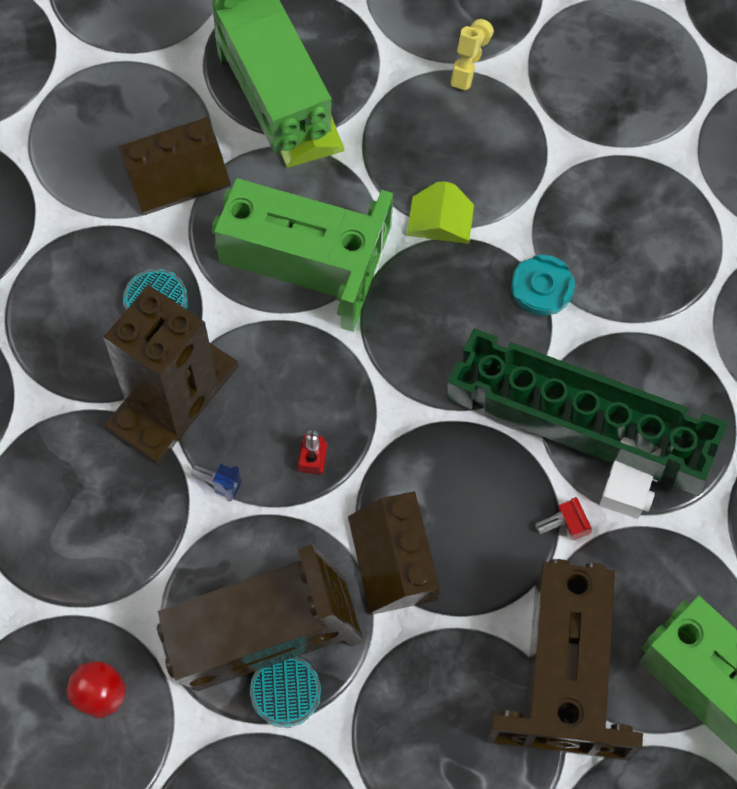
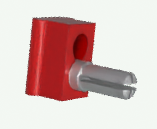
[297,430,328,475]
[536,497,592,541]

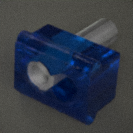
[191,464,242,502]

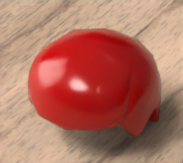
[66,660,126,719]

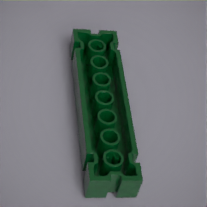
[447,328,728,497]

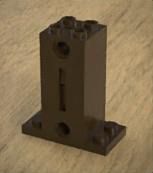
[103,285,239,465]
[157,544,364,691]
[486,559,643,761]

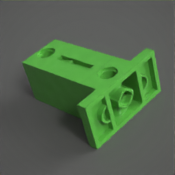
[212,0,331,154]
[212,178,393,332]
[639,596,737,754]

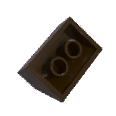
[119,117,231,216]
[348,491,440,615]

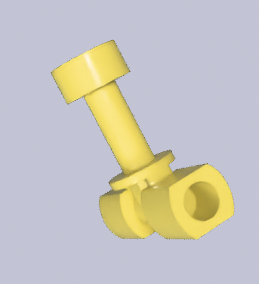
[450,19,493,90]

